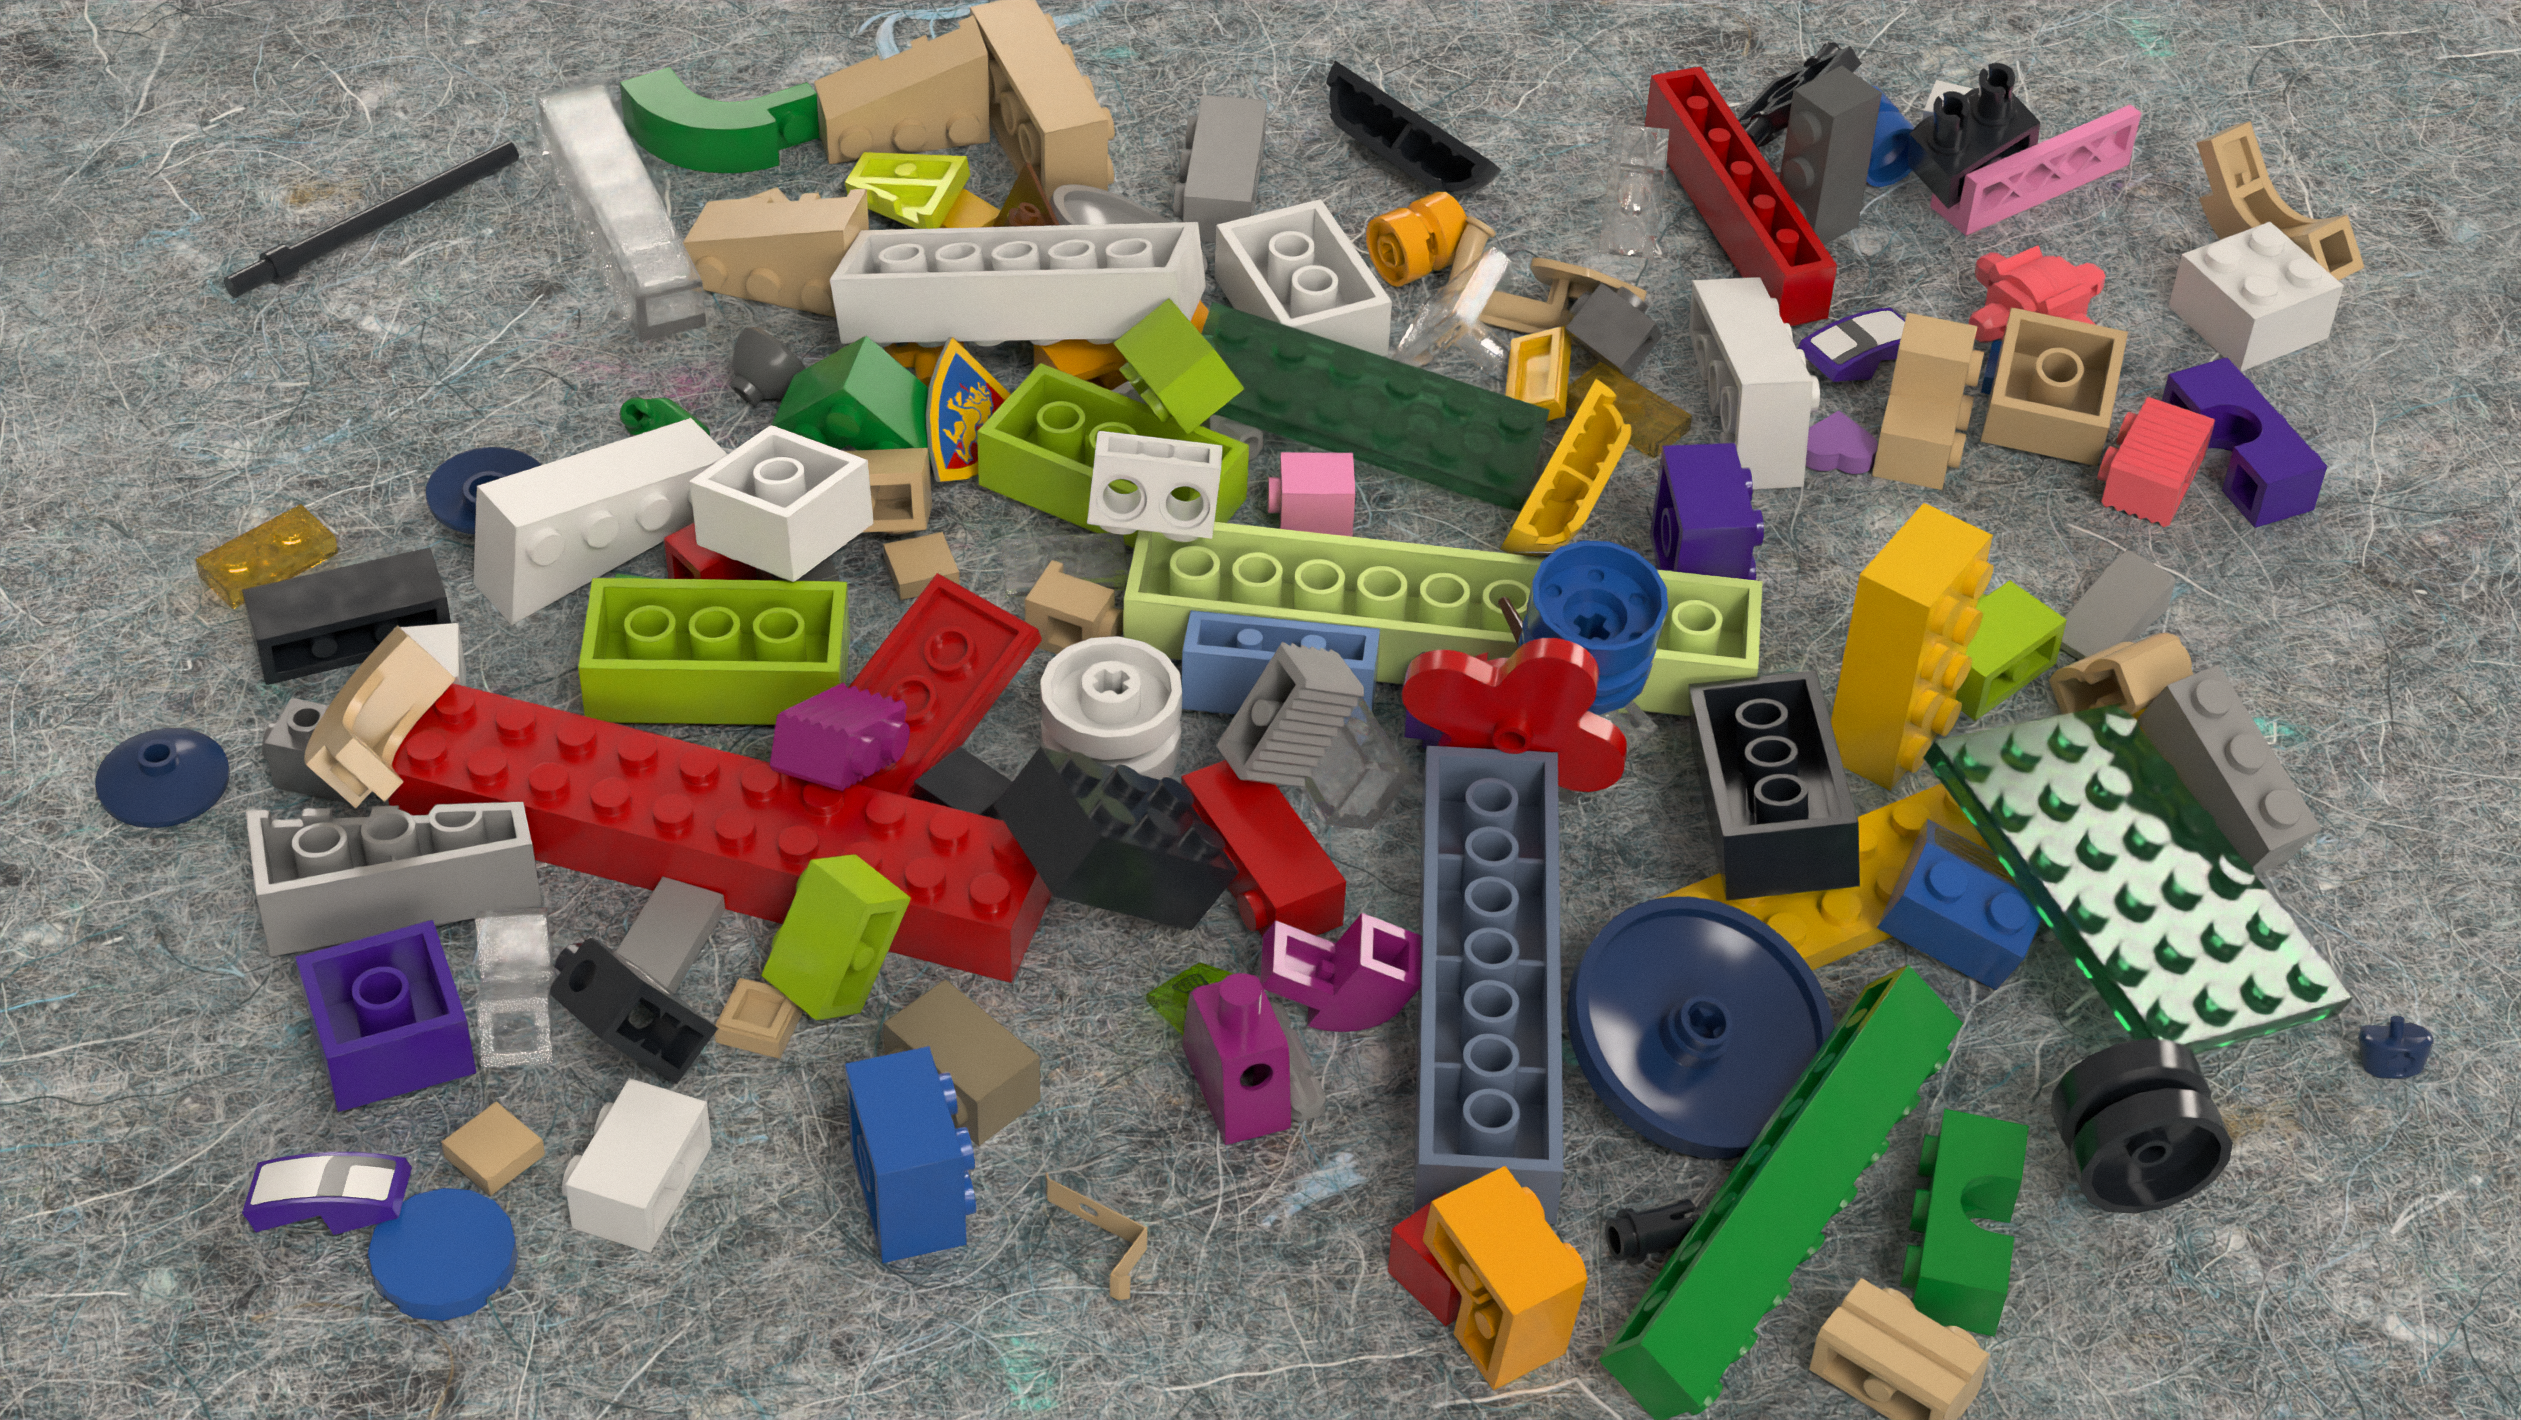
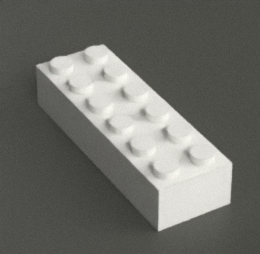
[830,222,1206,348]

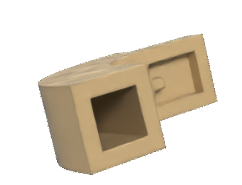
[2196,121,2365,281]
[304,625,456,808]

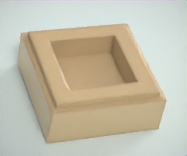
[883,532,960,600]
[715,978,804,1059]
[441,1101,545,1196]

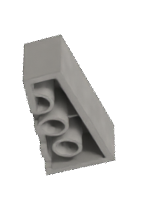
[245,802,543,957]

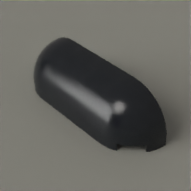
[1326,61,1502,195]

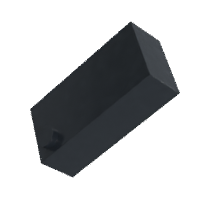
[1688,670,1860,901]

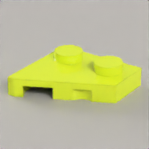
[845,152,971,229]

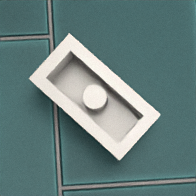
[562,1078,712,1253]

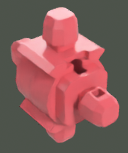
[1969,245,2106,343]

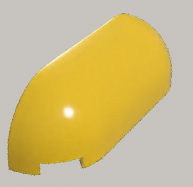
[1500,379,1631,557]

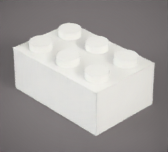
[1215,199,1392,380]

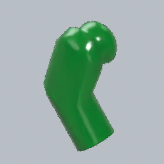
[619,397,710,436]

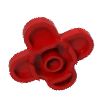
[1402,638,1627,792]

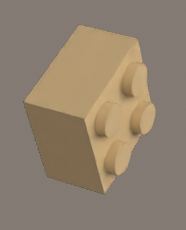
[1981,307,2128,466]

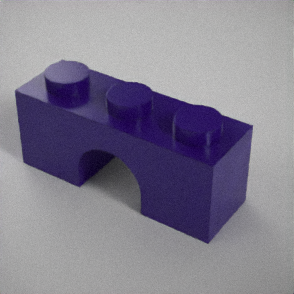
[2161,357,2328,528]

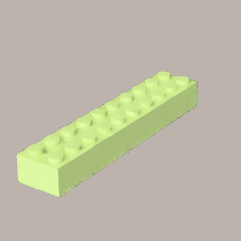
[1123,522,1763,716]

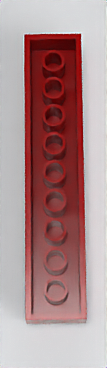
[388,683,1052,983]

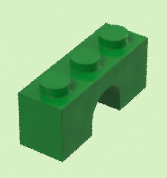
[1900,1108,2029,1337]

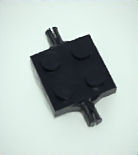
[1737,41,1862,147]

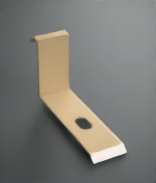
[1046,1172,1147,1301]

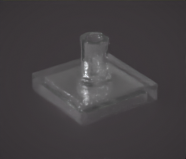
[1385,245,1511,383]

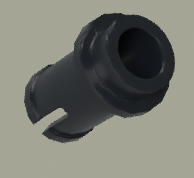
[1605,1199,1700,1265]

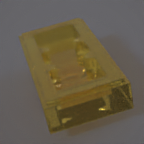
[1566,362,1692,458]

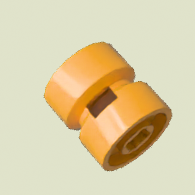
[1366,191,1468,287]

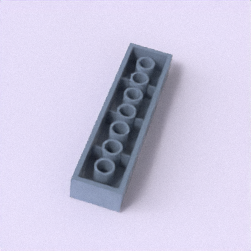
[1414,746,1564,1224]

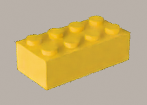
[1831,503,1994,791]

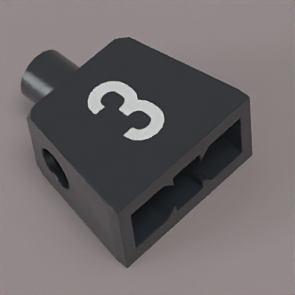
[550,937,718,1084]

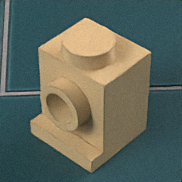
[1025,560,1123,654]

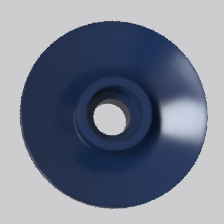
[426,447,541,534]
[95,728,230,828]

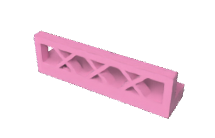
[1930,104,2141,236]

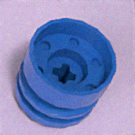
[1517,540,1668,715]

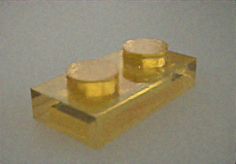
[195,504,338,609]

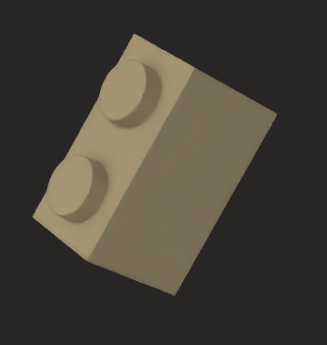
[883,979,1040,1146]

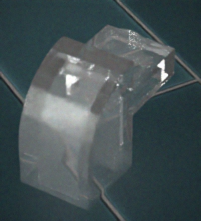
[475,907,557,1068]

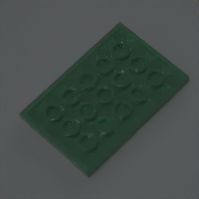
[1923,703,2353,1055]

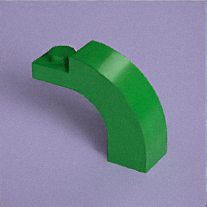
[620,67,820,174]

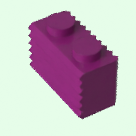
[770,682,910,791]

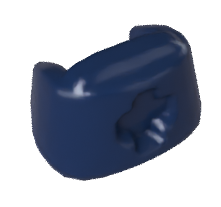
[2358,1016,2434,1079]

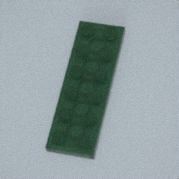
[1201,302,1550,512]

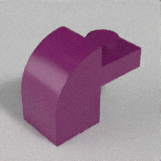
[1260,913,1422,1032]

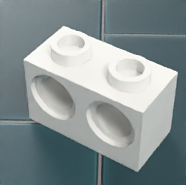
[1087,431,1222,542]

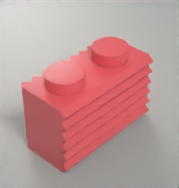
[2097,396,2215,527]

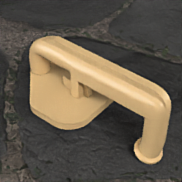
[1445,216,1647,347]

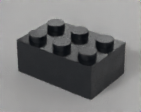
[994,746,1239,930]

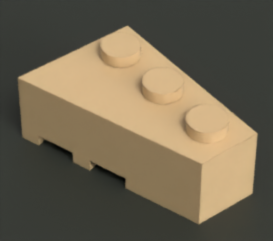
[814,15,990,164]
[683,189,869,318]

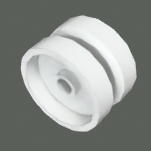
[1040,636,1182,780]

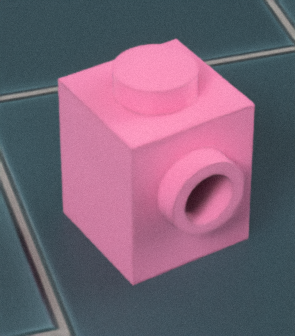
[1267,452,1355,537]

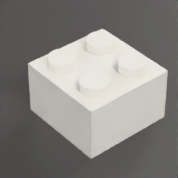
[2168,222,2344,372]
[689,425,874,582]

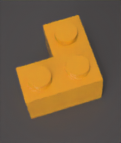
[1423,1166,1588,1391]

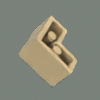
[1872,313,1984,490]

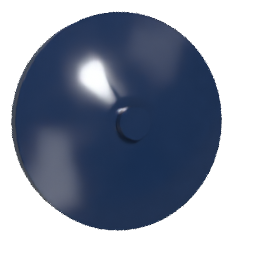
[1567,896,1835,1159]

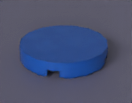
[368,1188,518,1321]

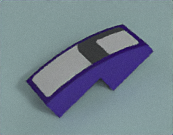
[1797,307,1905,382]
[242,1152,412,1235]

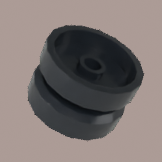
[2050,1038,2233,1214]

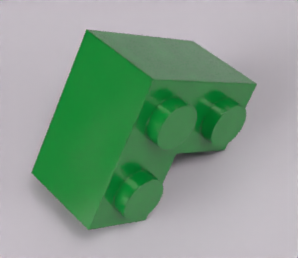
[771,336,931,462]

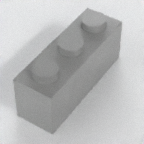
[1173,95,1267,243]
[2137,665,2322,883]

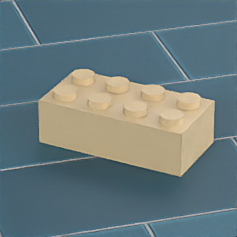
[970,0,1115,201]

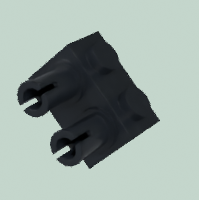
[1908,63,2040,209]

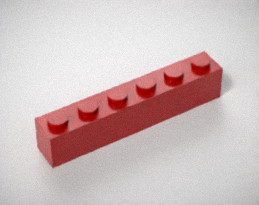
[1644,66,1837,326]

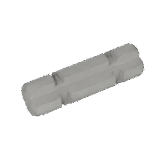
[1270,1002,1326,1123]

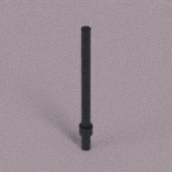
[224,141,519,298]

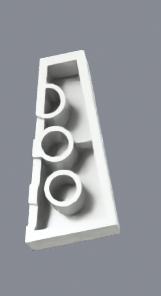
[1689,277,1820,489]
[473,418,728,625]

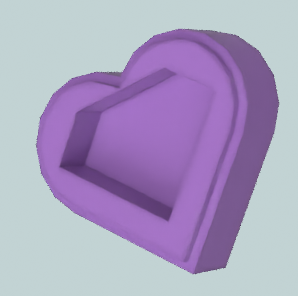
[1805,411,1878,474]

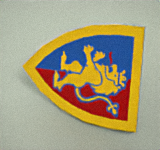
[926,337,1011,482]

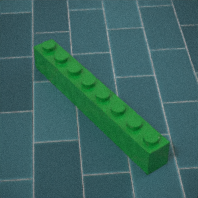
[1598,964,1963,1420]

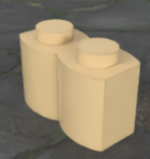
[2049,633,2193,727]

